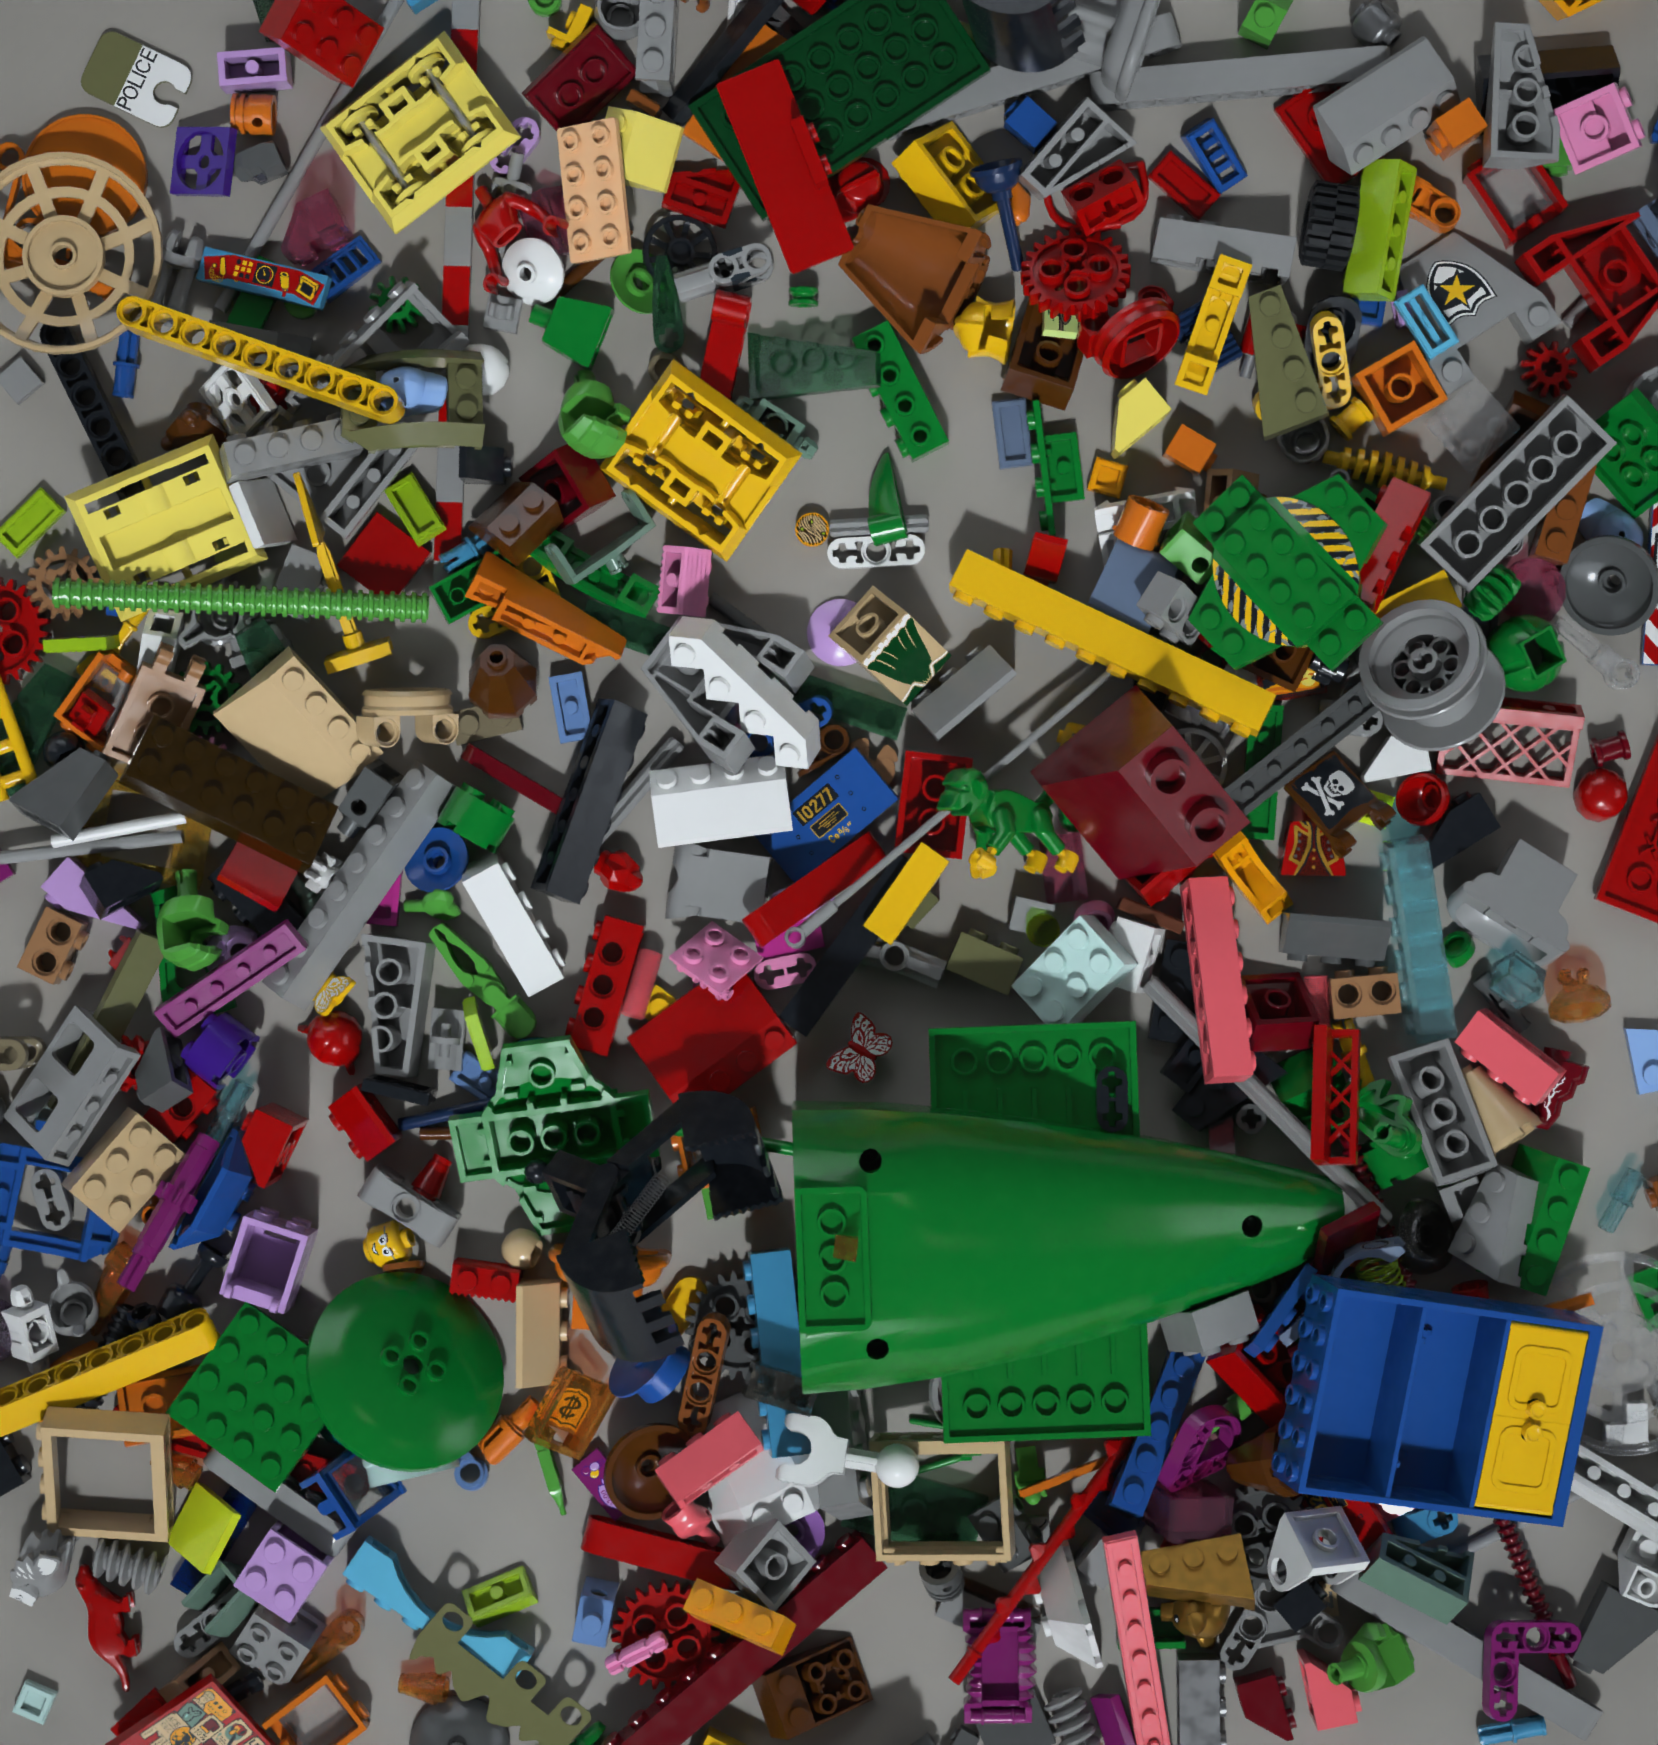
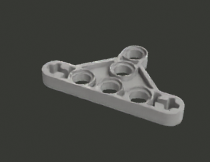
[1220,1577,1344,1671]

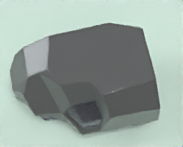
[233,140,289,185]

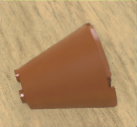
[838,204,991,354]

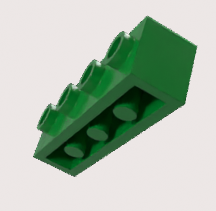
[849,320,949,463]

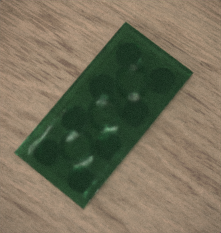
[841,1475,989,1541]

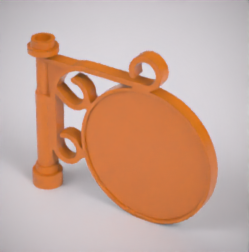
[0,114,148,304]

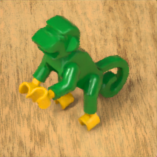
[936,768,1079,879]

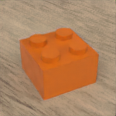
[1350,340,1448,438]

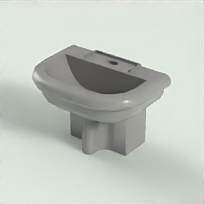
[1065,0,1161,102]
[1446,839,1578,966]

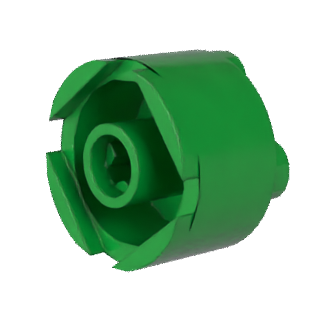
[436,782,515,854]
[1360,1139,1429,1190]

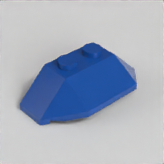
[168,1126,257,1250]

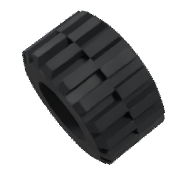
[1299,180,1360,272]

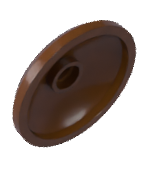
[603,1423,691,1520]

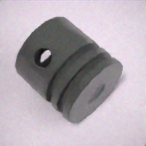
[919,1561,965,1603]

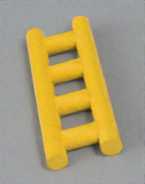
[0,676,37,802]

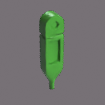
[531,1425,567,1516]

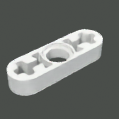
[827,534,925,569]

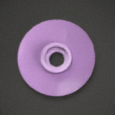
[807,599,857,666]

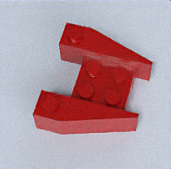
[1514,212,1658,374]

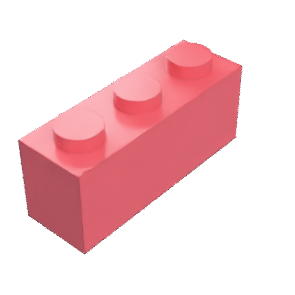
[1455,1008,1567,1106]
[655,1411,764,1509]

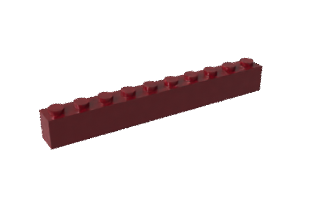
[602,1529,888,1745]

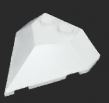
[1034,1539,1103,1669]

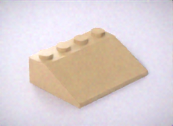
[213,646,384,798]

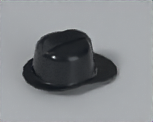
[1304,295,1362,369]

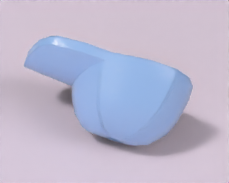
[379,366,448,417]
[1578,498,1644,547]

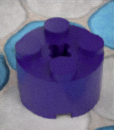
[180,1012,260,1090]

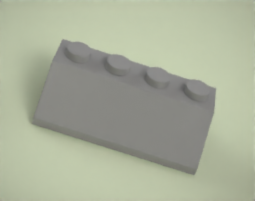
[1313,36,1461,175]
[1387,1038,1498,1186]

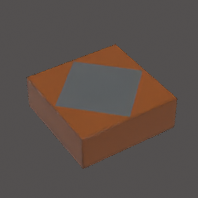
[626,89,662,119]

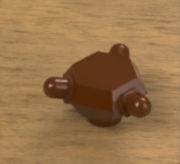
[160,402,228,455]

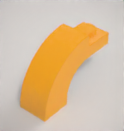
[1212,831,1294,925]

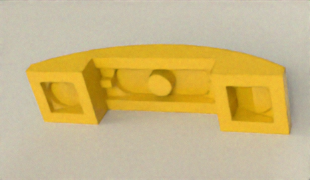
[1174,254,1252,396]

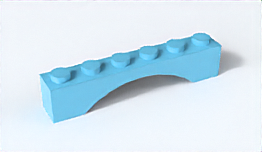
[342,1535,535,1679]

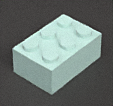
[1011,915,1138,1024]

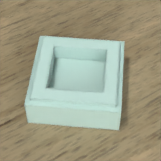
[12,1679,58,1725]

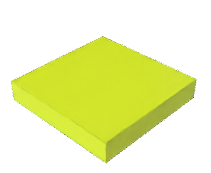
[168,1482,242,1575]

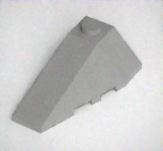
[1482,22,1560,169]

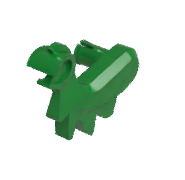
[1301,1077,1422,1159]

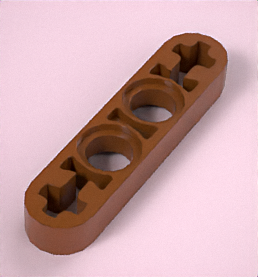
[678,1312,731,1437]

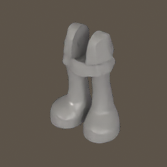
[140,229,204,328]

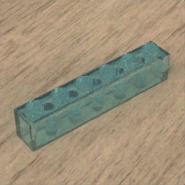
[1379,834,1458,1044]

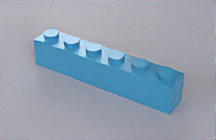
[742,1247,811,1458]

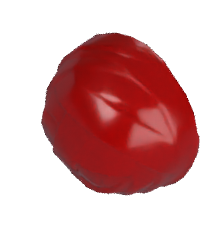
[1396,772,1450,826]

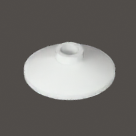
[502,237,565,305]

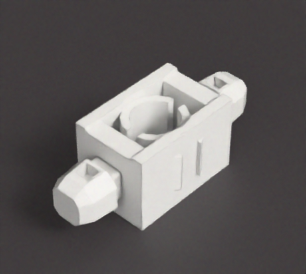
[1,1284,59,1375]

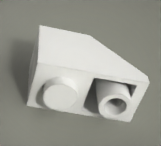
[136,609,184,673]

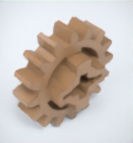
[26,546,100,621]

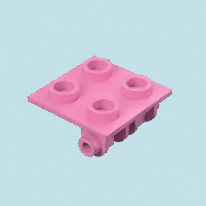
[669,921,764,1001]

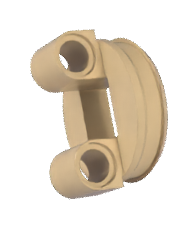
[356,687,459,748]

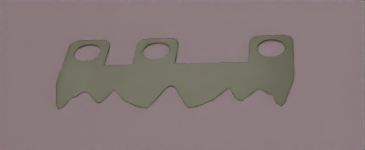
[409,1603,591,1745]

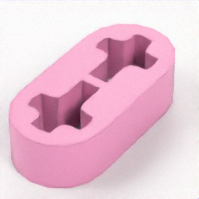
[754,952,817,990]

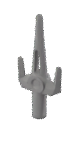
[490,152,533,253]

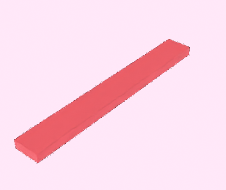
[1102,1530,1171,1745]

